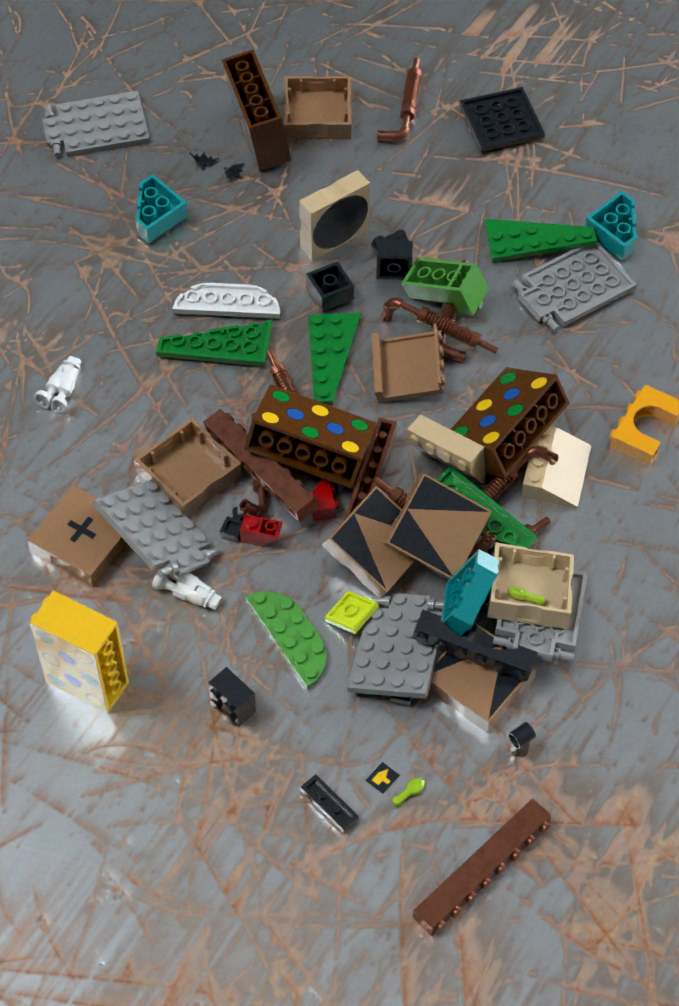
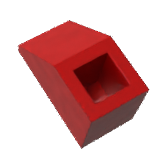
[311,478,339,522]
[240,514,283,546]

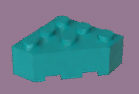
[136,174,188,243]
[585,191,637,261]
[441,549,499,636]

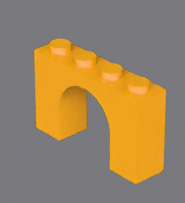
[609,384,679,466]

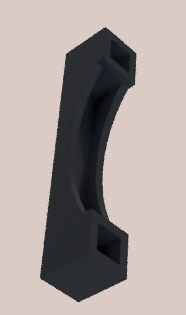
[412,609,538,681]

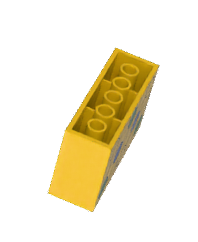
[30,590,129,713]

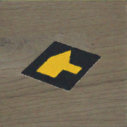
[365,762,400,794]

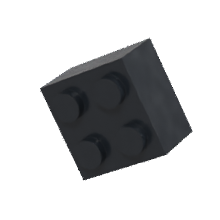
[376,240,413,280]
[306,261,354,312]
[208,667,256,727]

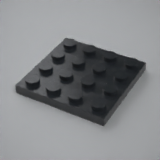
[460,87,545,152]

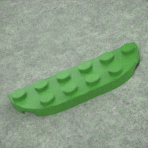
[246,591,327,690]

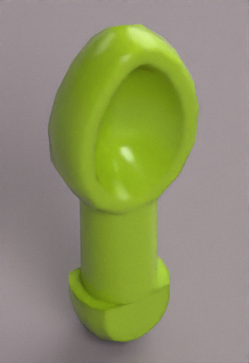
[507,586,546,606]
[392,778,425,807]

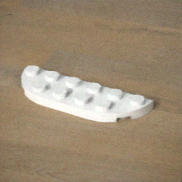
[173,283,280,319]

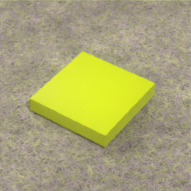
[324,590,379,634]

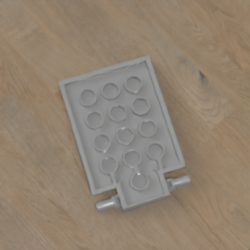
[42,91,150,157]
[512,242,637,332]
[93,480,220,577]
[493,571,587,662]
[347,593,444,699]

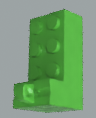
[401,257,489,315]

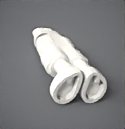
[34,356,82,413]
[152,565,223,610]

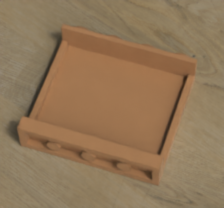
[372,324,446,403]

